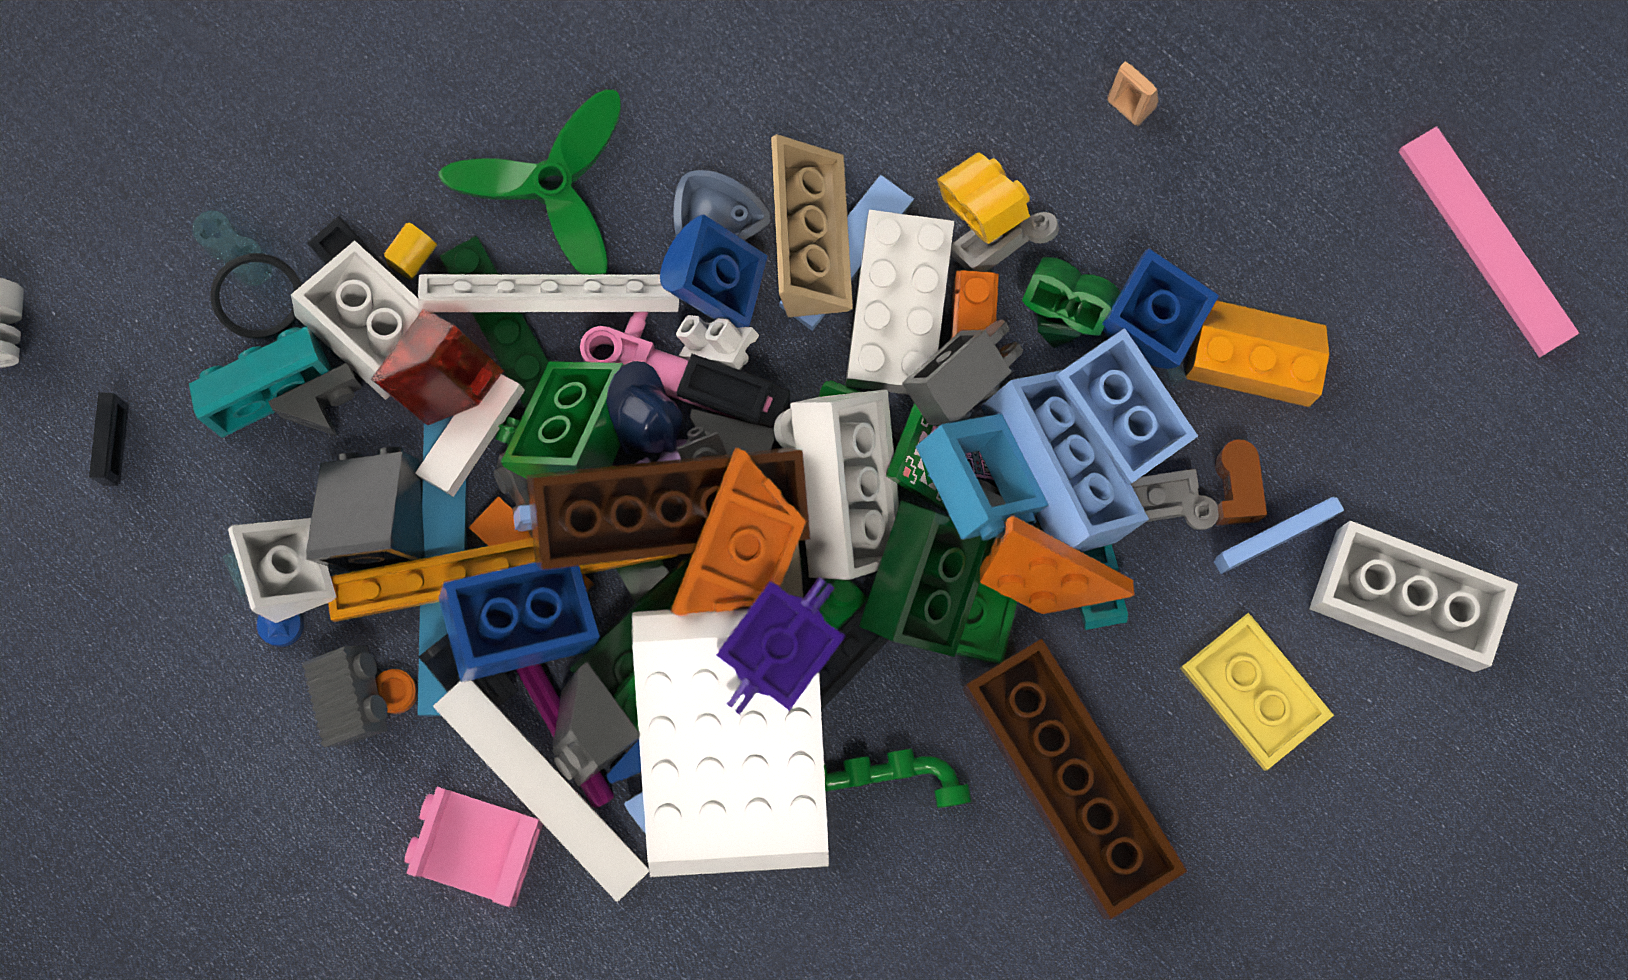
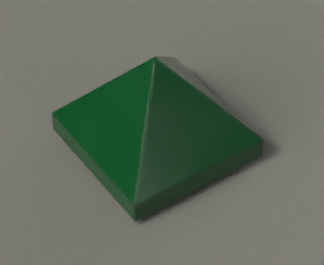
[1036,314,1080,348]

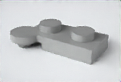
[950,212,1059,272]
[1131,469,1219,530]

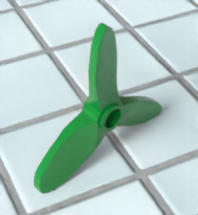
[438,89,621,275]

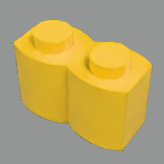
[937,152,1030,244]

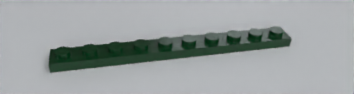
[439,236,668,603]

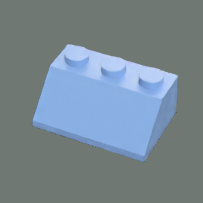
[1055,328,1198,485]

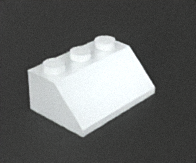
[291,241,447,400]

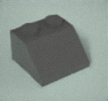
[552,663,641,787]

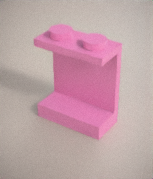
[405,787,543,907]

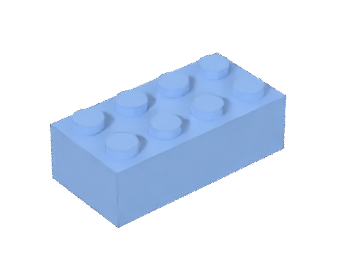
[981,370,1149,552]

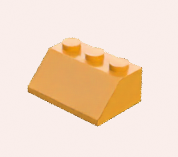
[1185,300,1329,407]

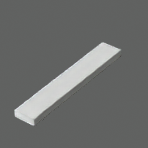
[418,274,679,312]
[433,680,649,902]

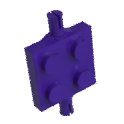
[715,577,845,716]

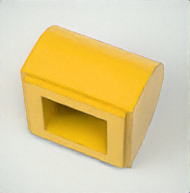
[384,222,437,280]

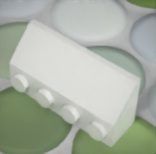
[791,390,899,580]

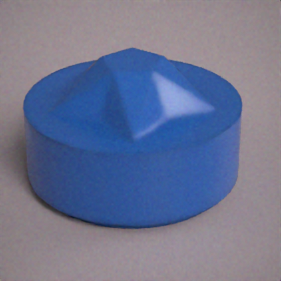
[257,613,304,647]

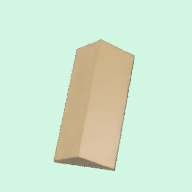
[771,134,853,317]

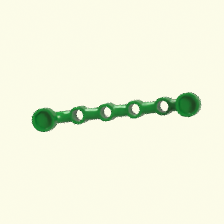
[824,749,972,808]

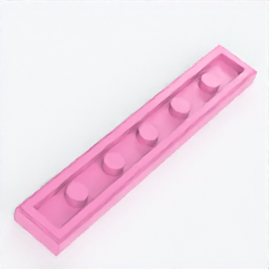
[1398,127,1579,358]

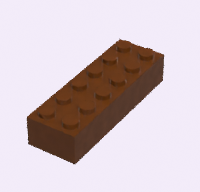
[527,448,810,570]
[962,639,1188,919]

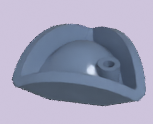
[674,170,770,240]

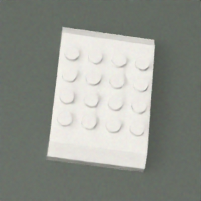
[632,607,829,877]

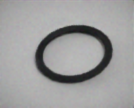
[210,253,302,339]

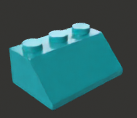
[189,326,332,438]

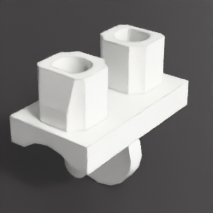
[676,315,759,370]

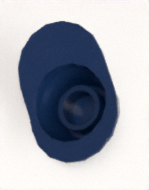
[606,361,682,457]

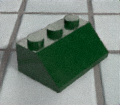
[859,501,995,657]

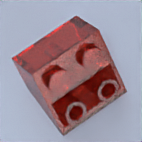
[371,309,504,426]

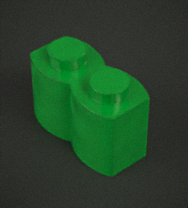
[1022,257,1120,336]

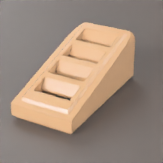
[1108,61,1158,126]

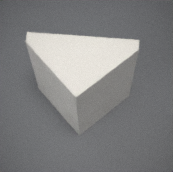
[228,518,337,623]

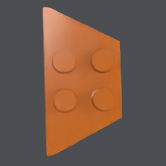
[670,448,806,616]
[980,516,1134,614]

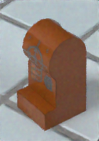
[1215,439,1267,526]

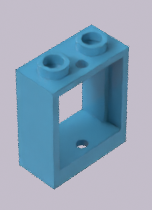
[915,413,1049,540]

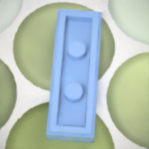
[1214,497,1344,574]

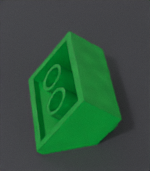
[501,361,624,479]

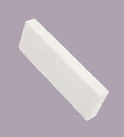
[415,367,525,497]

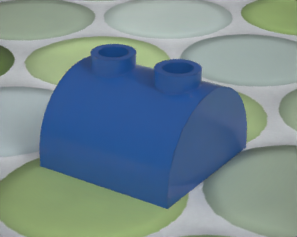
[660,214,768,328]
[1102,248,1219,369]

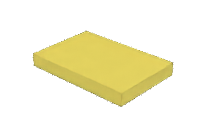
[1180,613,1334,771]

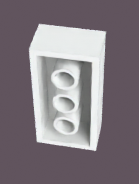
[845,210,954,395]
[1309,521,1518,672]

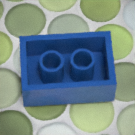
[439,562,600,683]

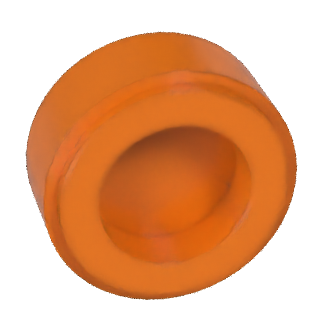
[375,669,418,714]

